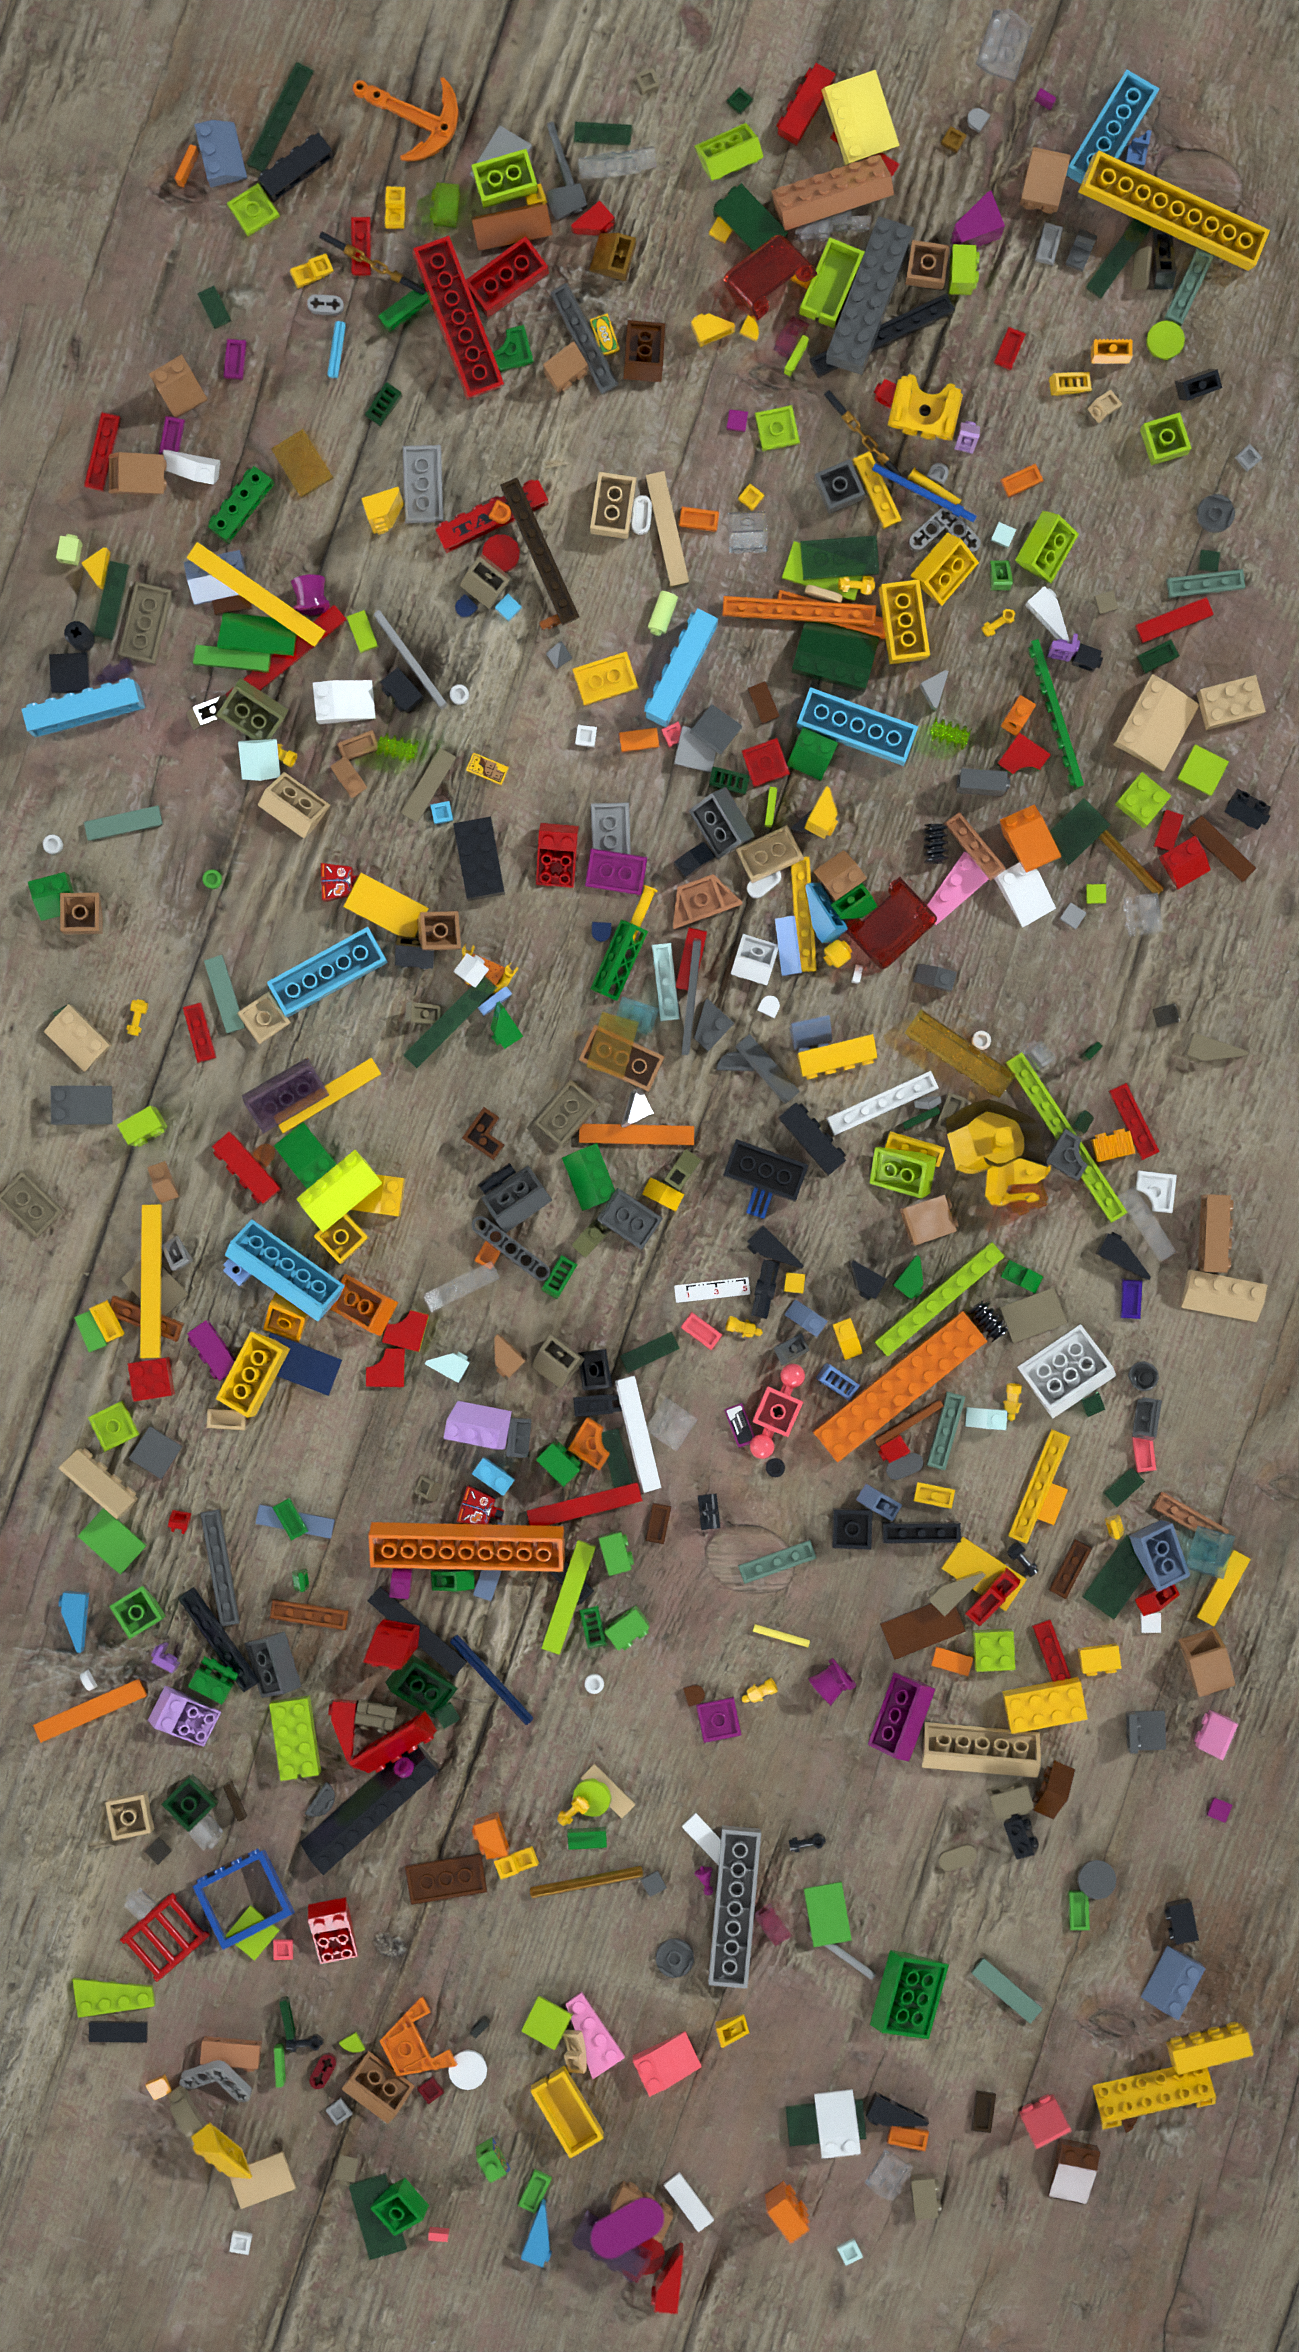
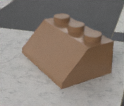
[342,2051,414,2124]
[611,2181,673,2243]

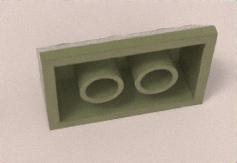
[216,678,288,740]

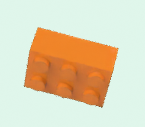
[765,2181,810,2244]

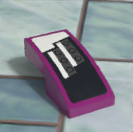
[724,1403,755,1448]

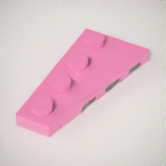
[921,851,989,925]
[566,1992,625,2079]

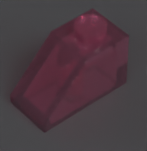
[773,316,810,359]
[755,1903,792,1946]

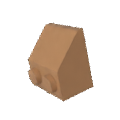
[543,341,588,393]
[813,850,867,902]
[60,893,103,934]
[417,911,461,950]
[494,1334,526,1378]

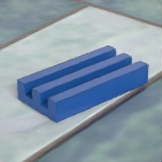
[746,1188,772,1219]

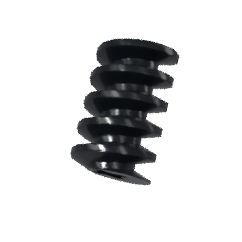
[64,621,95,652]
[924,824,948,864]
[967,1300,1008,1342]

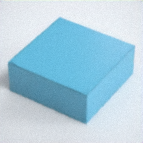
[495,594,522,622]
[431,801,454,824]

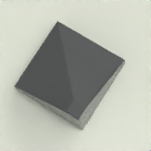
[546,641,572,669]

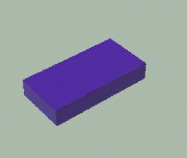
[1120,1279,1142,1319]

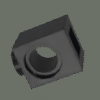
[1072,643,1103,672]

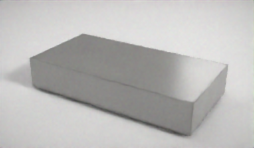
[1035,222,1063,266]

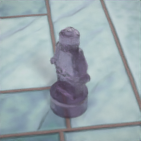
[97,657,134,682]

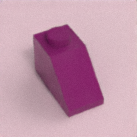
[389,1568,413,1599]

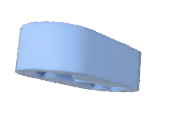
[478,987,512,1016]

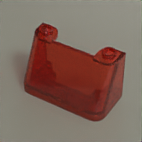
[724,235,818,321]
[845,877,937,969]

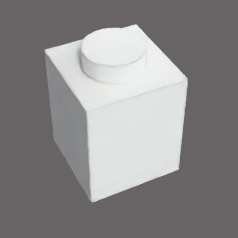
[453,953,489,988]

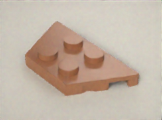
[673,874,743,930]

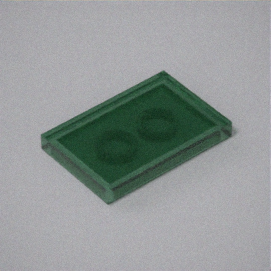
[1049,798,1111,865]

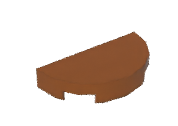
[539,614,561,630]

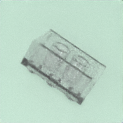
[976,9,1033,82]

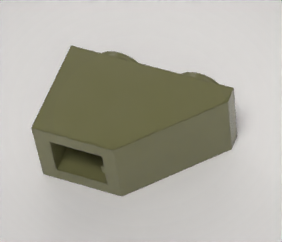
[664,1149,701,1191]
[572,1214,611,1258]

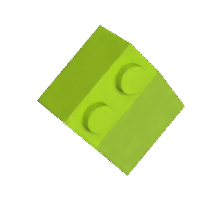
[869,1147,937,1199]

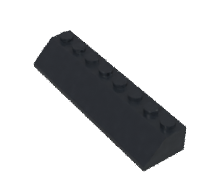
[300,1744,440,1875]

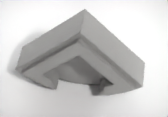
[914,1096,941,1109]

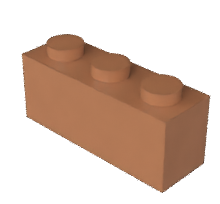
[200,2036,262,2071]

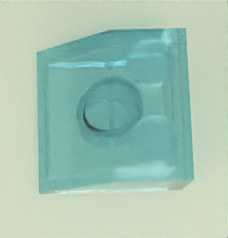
[615,996,659,1035]
[1187,1526,1235,1579]

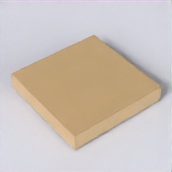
[237,992,291,1045]

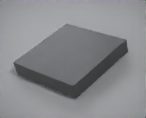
[690,704,742,755]
[129,1426,183,1479]

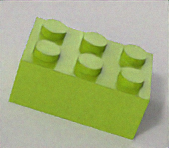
[471,149,538,209]

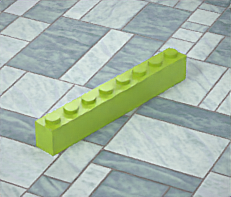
[873,1242,1005,1357]

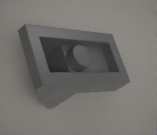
[1065,229,1097,272]
[774,1333,810,1365]

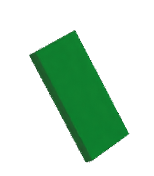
[217,613,297,656]

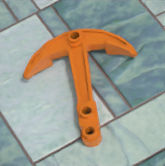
[353,77,459,161]

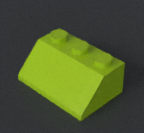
[694,123,764,181]
[1015,511,1079,583]

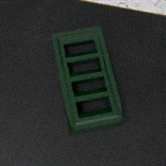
[365,382,403,427]
[708,766,750,795]

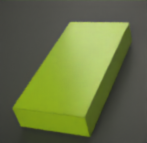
[784,335,809,376]
[347,610,378,653]
[764,787,777,828]

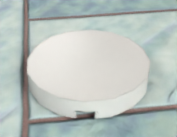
[448,2049,487,2090]

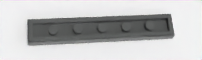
[550,283,619,394]
[681,938,702,1055]
[200,1509,240,1626]

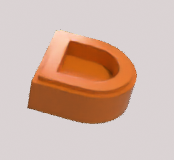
[489,500,511,523]

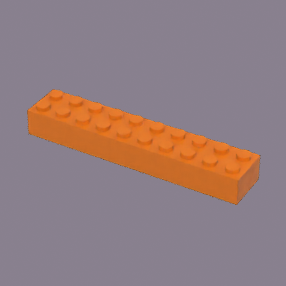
[812,1311,987,1463]
[369,1522,565,1572]

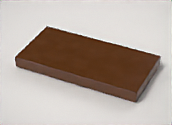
[880,1603,966,1660]
[405,1853,487,1905]

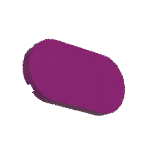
[590,2197,664,2259]

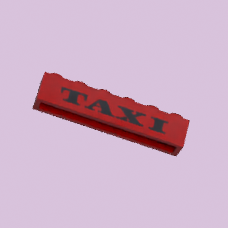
[435,479,549,554]

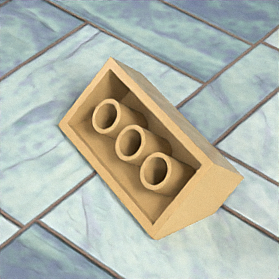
[1181,1270,1268,1322]
[59,1448,138,1519]

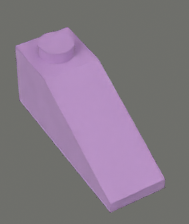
[954,421,980,454]

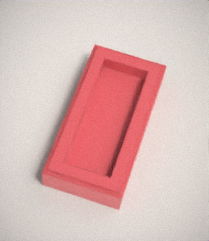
[681,1312,722,1350]
[1132,1437,1156,1473]

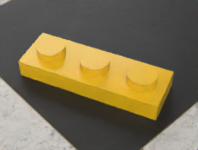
[885,1131,945,1167]

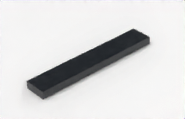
[368,1586,467,1677]
[178,1587,260,1693]

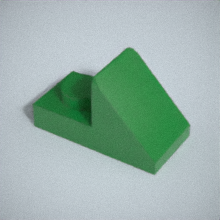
[1000,1260,1043,1294]

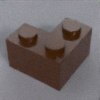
[462,1107,505,1161]
[1032,1760,1075,1820]

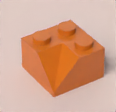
[472,1812,510,1859]

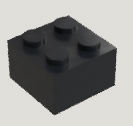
[831,1508,873,1550]

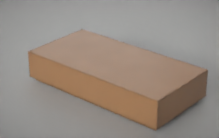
[337,730,380,760]

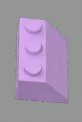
[444,1401,512,1449]

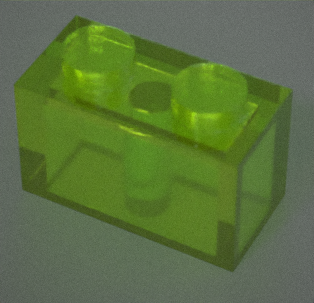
[430,182,460,228]

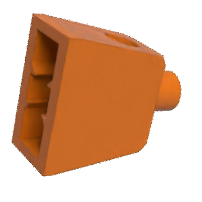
[1000,695,1036,737]

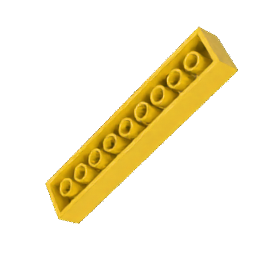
[1078,150,1270,271]

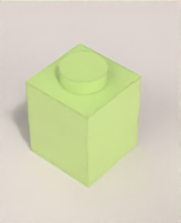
[56,534,82,566]

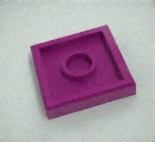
[696,1697,741,1743]

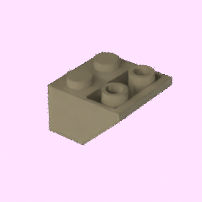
[460,555,513,609]
[532,1335,585,1389]

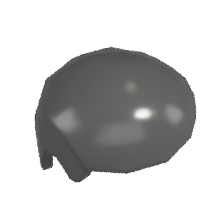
[1128,1361,1159,1391]

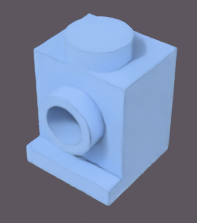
[223,1259,252,1286]

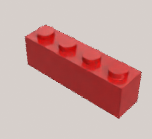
[776,63,836,146]
[212,1131,282,1204]

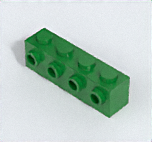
[208,466,274,544]

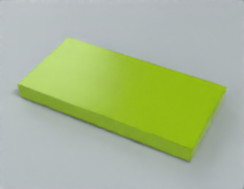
[782,541,866,602]

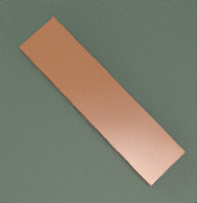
[944,812,1006,881]
[1152,1492,1230,1547]

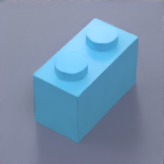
[472,1457,515,1496]

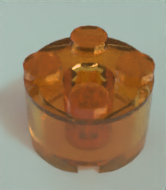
[1006,1180,1049,1216]

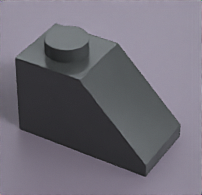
[913,963,957,993]

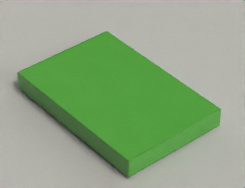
[78,1508,147,1575]
[803,1882,852,1947]

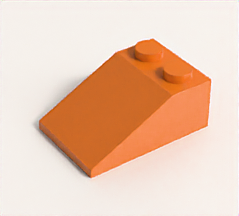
[1000,804,1061,873]
[330,1274,399,1336]

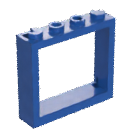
[193,1849,295,1950]

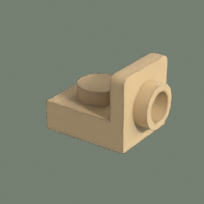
[1088,390,1123,423]

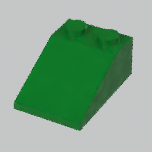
[274,1122,338,1189]

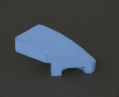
[1125,130,1151,169]

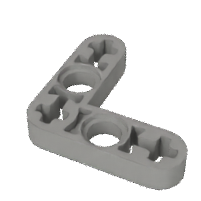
[909,507,981,554]
[180,2060,252,2102]

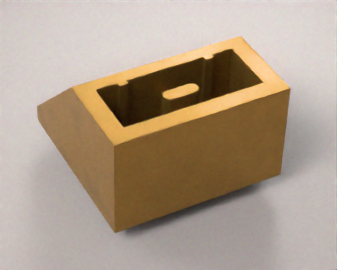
[589,233,636,281]

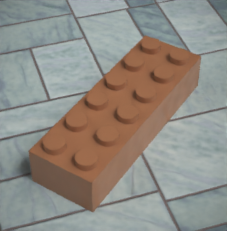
[771,155,894,231]

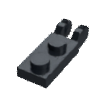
[573,1394,622,1417]

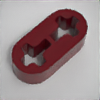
[309,2053,337,2089]

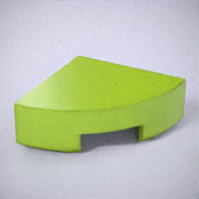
[339,2032,366,2052]

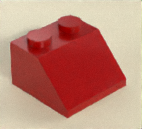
[1158,836,1211,890]

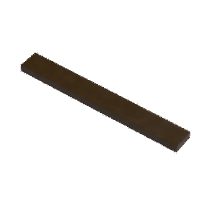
[500,477,580,626]

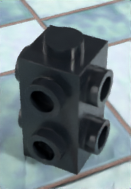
[1224,788,1271,830]
[1003,1813,1039,1860]

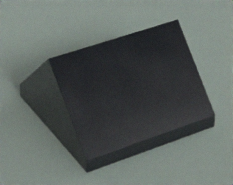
[578,1348,612,1391]

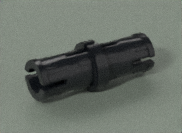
[478,1163,516,1194]

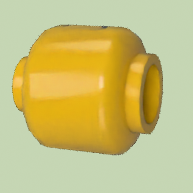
[823,940,852,968]

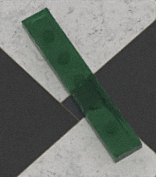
[247,62,314,172]
[1085,219,1152,299]
[404,975,498,1068]

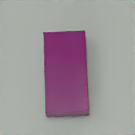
[223,339,247,380]
[159,416,185,455]

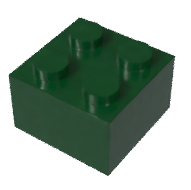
[161,1773,219,1832]

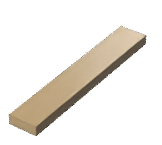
[646,471,689,587]

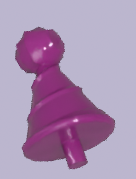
[694,1866,714,1896]

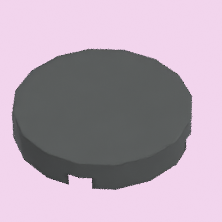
[1196,494,1235,533]
[1077,1860,1117,1900]
[656,1938,694,1978]

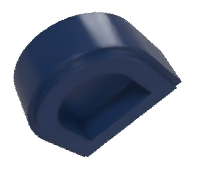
[455,594,478,618]
[592,922,611,942]

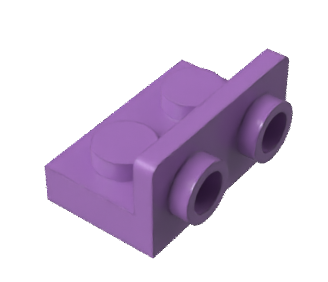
[1047,633,1080,662]
[151,1642,180,1673]

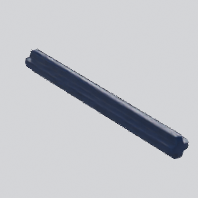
[450,1635,533,1725]

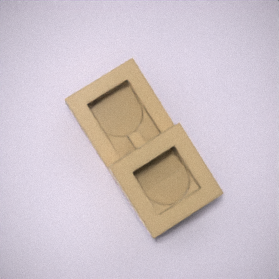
[563,2030,587,2073]

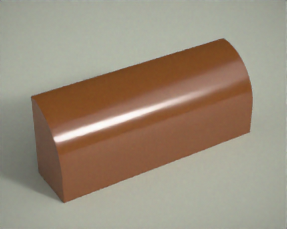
[471,202,553,251]

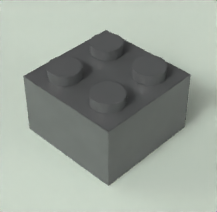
[814,459,865,514]

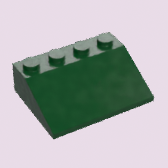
[791,621,880,692]

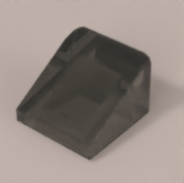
[1153,1003,1180,1027]

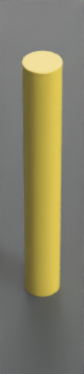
[753,1624,810,1648]

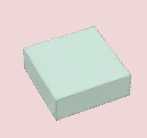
[991,522,1016,548]
[837,2238,863,2266]

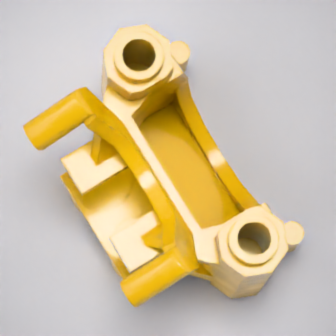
[888,374,963,441]

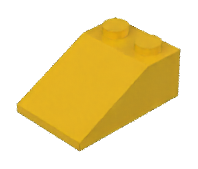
[351,1174,405,1216]

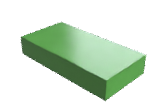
[74,1311,108,1353]
[1069,1890,1090,1930]
[274,2043,286,2087]
[518,2169,552,2214]

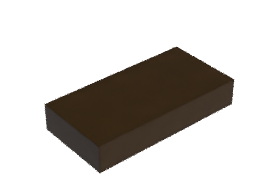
[223,1781,247,1822]
[971,2090,996,2133]

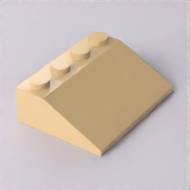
[1113,674,1200,772]

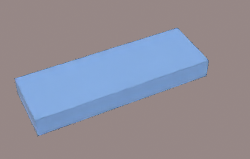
[775,916,802,976]

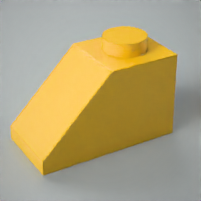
[691,313,735,347]
[831,1318,863,1360]

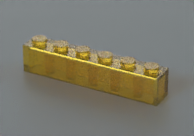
[905,1009,1016,1098]

